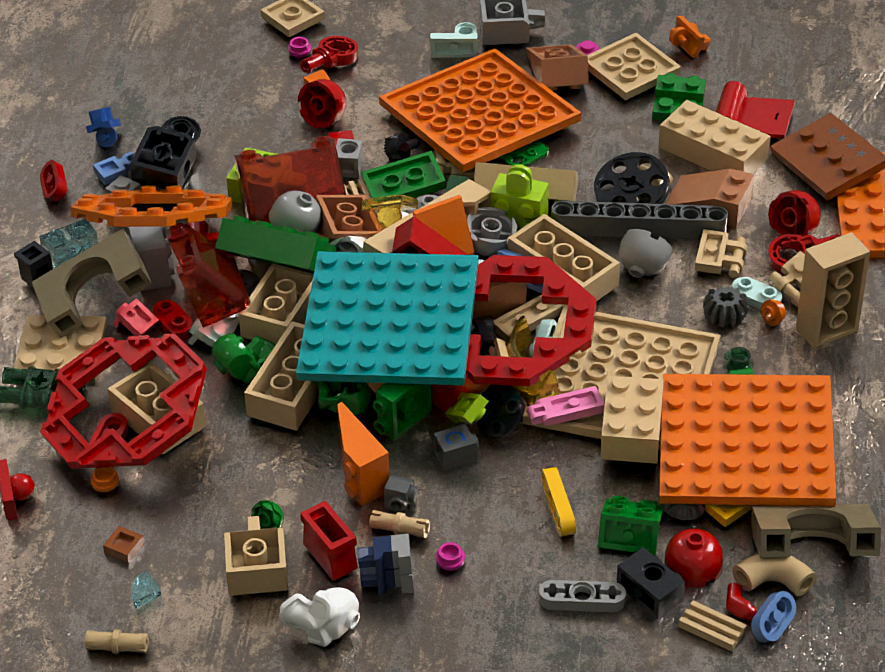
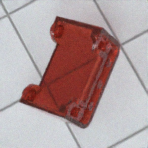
[234,136,346,224]
[165,223,251,328]

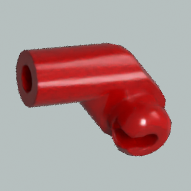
[726,583,757,621]

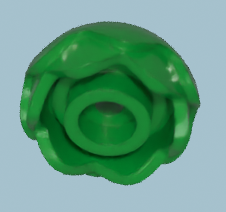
[251,500,284,529]

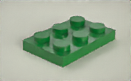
[361,151,447,210]

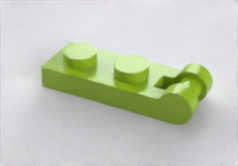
[444,392,489,424]

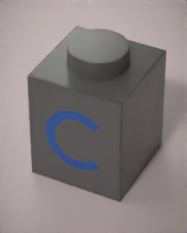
[434,424,479,471]

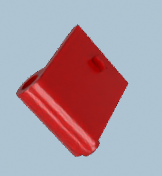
[715,81,795,139]

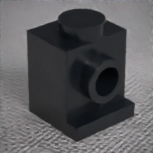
[14,241,53,288]

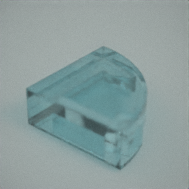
[131,570,161,608]

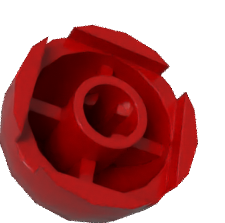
[298,79,346,128]
[768,190,821,237]
[664,528,723,588]

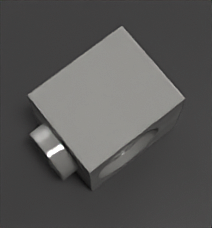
[333,138,363,178]

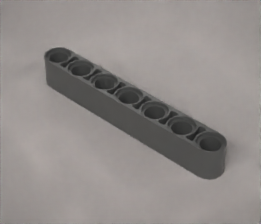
[551,201,728,240]

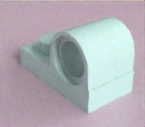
[430,22,477,58]

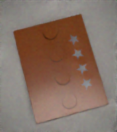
[770,113,885,201]

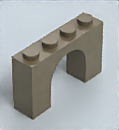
[32,228,152,338]
[751,504,881,558]

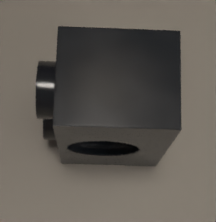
[617,547,685,619]

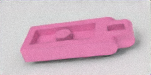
[526,386,605,426]

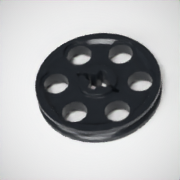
[594,152,670,204]

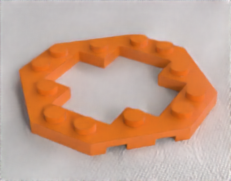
[70,185,232,227]

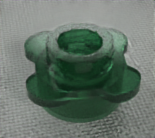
[724,347,753,371]

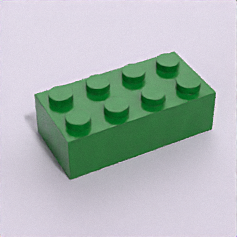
[215,215,337,274]

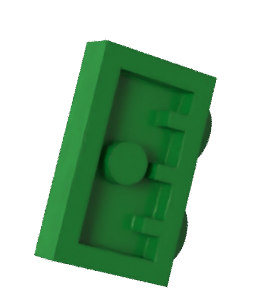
[597,496,663,555]

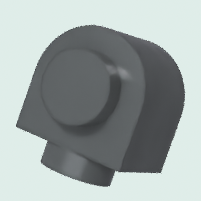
[384,475,418,513]

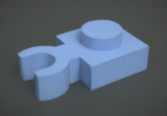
[93,152,134,185]

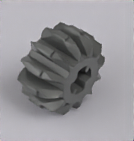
[703,285,749,328]

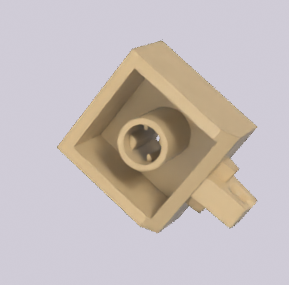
[224,516,288,596]

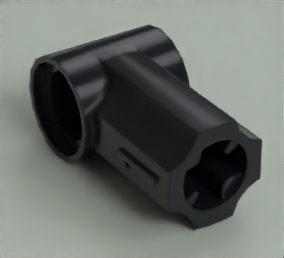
[471,315,496,356]

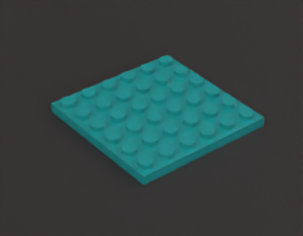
[296,251,479,385]

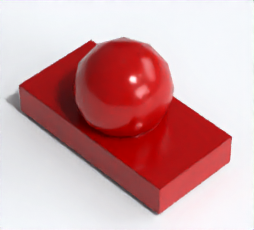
[0,459,35,521]

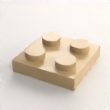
[260,0,325,37]

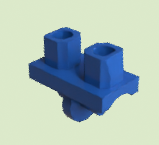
[86,107,121,147]

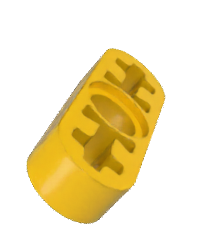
[541,467,576,537]

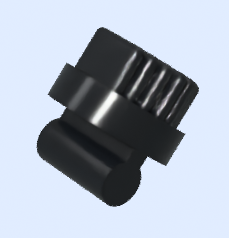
[384,132,420,161]

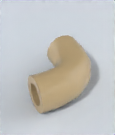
[732,553,817,596]

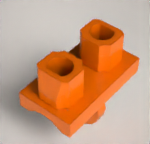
[669,16,711,58]

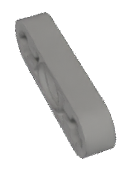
[539,580,626,612]

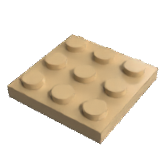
[587,33,681,100]
[13,315,107,380]

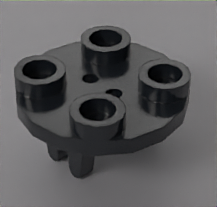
[476,384,525,438]

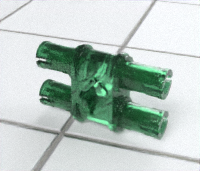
[0,366,86,411]

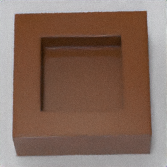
[103,526,144,563]

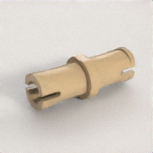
[369,510,430,538]
[85,629,149,654]

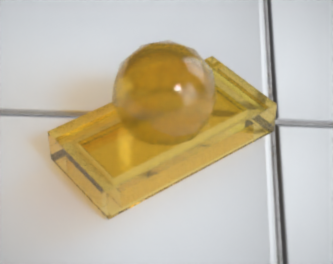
[362,194,418,229]

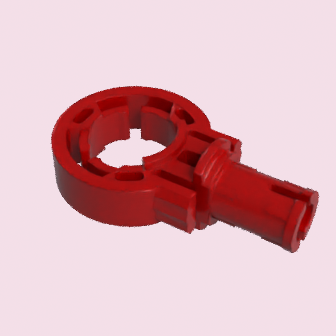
[300,36,358,74]
[768,234,840,275]

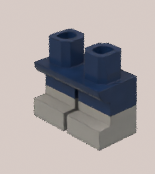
[357,533,414,595]

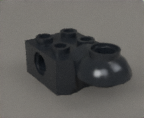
[130,116,201,189]

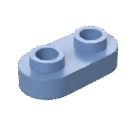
[751,591,796,643]

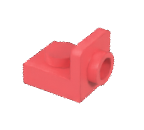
[113,298,159,336]

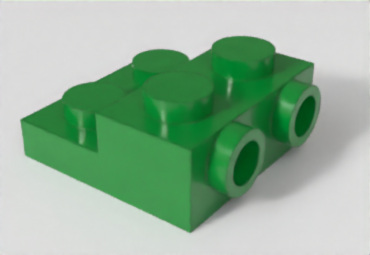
[652,73,706,120]
[373,383,432,441]

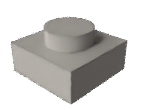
[105,175,141,194]

